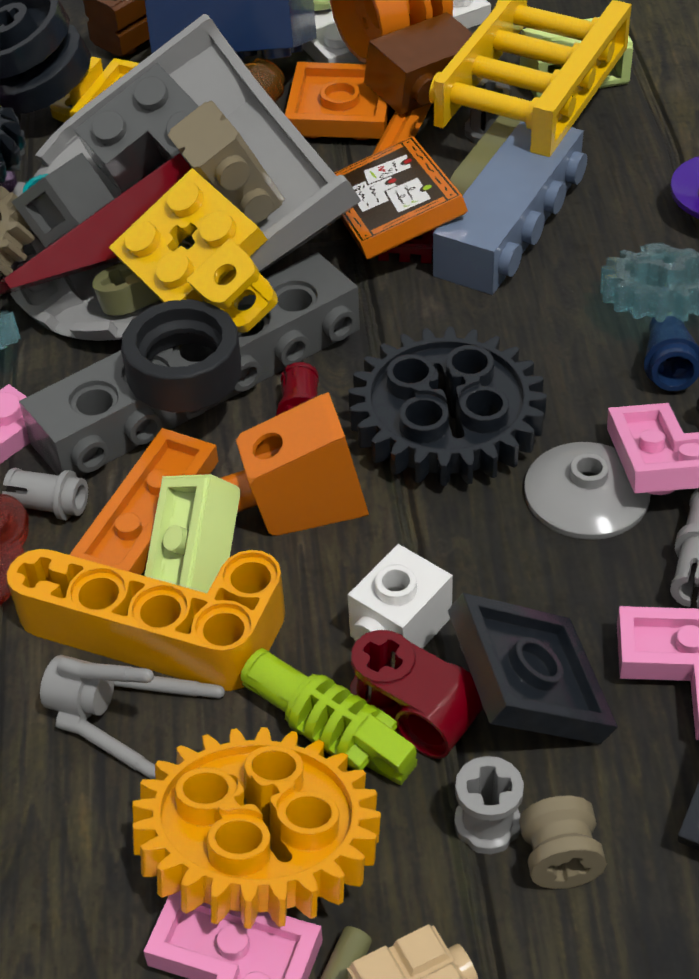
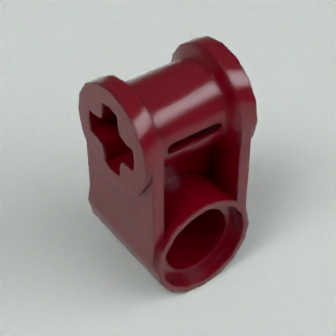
[350,630,483,759]

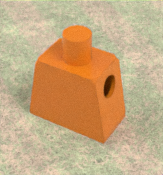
[221,392,369,536]

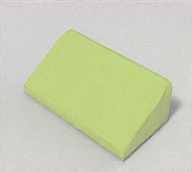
[144,474,240,593]

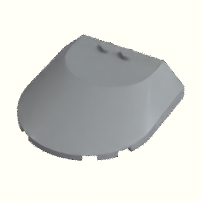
[3,14,361,341]

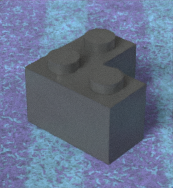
[74,63,199,193]

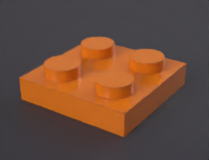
[285,62,390,140]

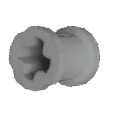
[454,756,524,854]

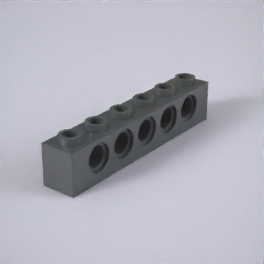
[19,252,360,478]

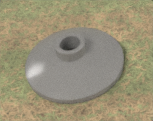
[524,442,651,540]

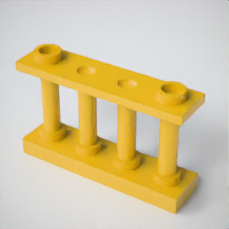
[429,0,632,157]

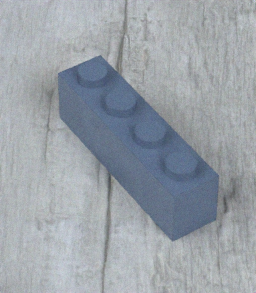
[433,121,587,295]

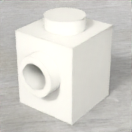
[348,544,453,664]

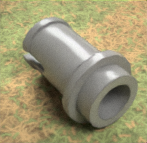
[2,468,88,520]

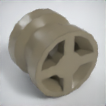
[519,795,607,889]

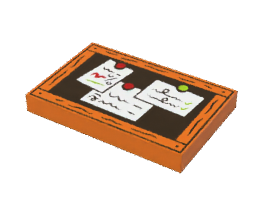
[334,136,468,259]

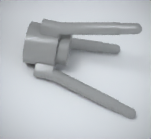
[40,655,225,779]

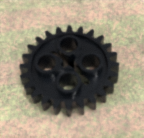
[348,327,547,486]

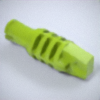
[241,648,417,785]

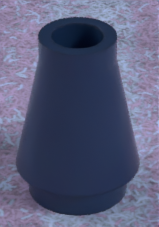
[644,311,699,391]

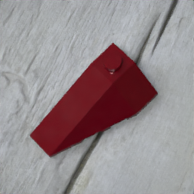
[0,153,191,296]

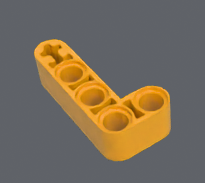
[7,549,285,691]

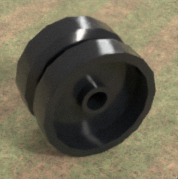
[0,0,91,114]

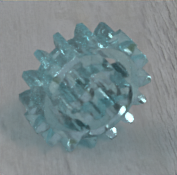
[600,242,699,322]

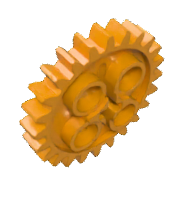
[132,727,381,929]

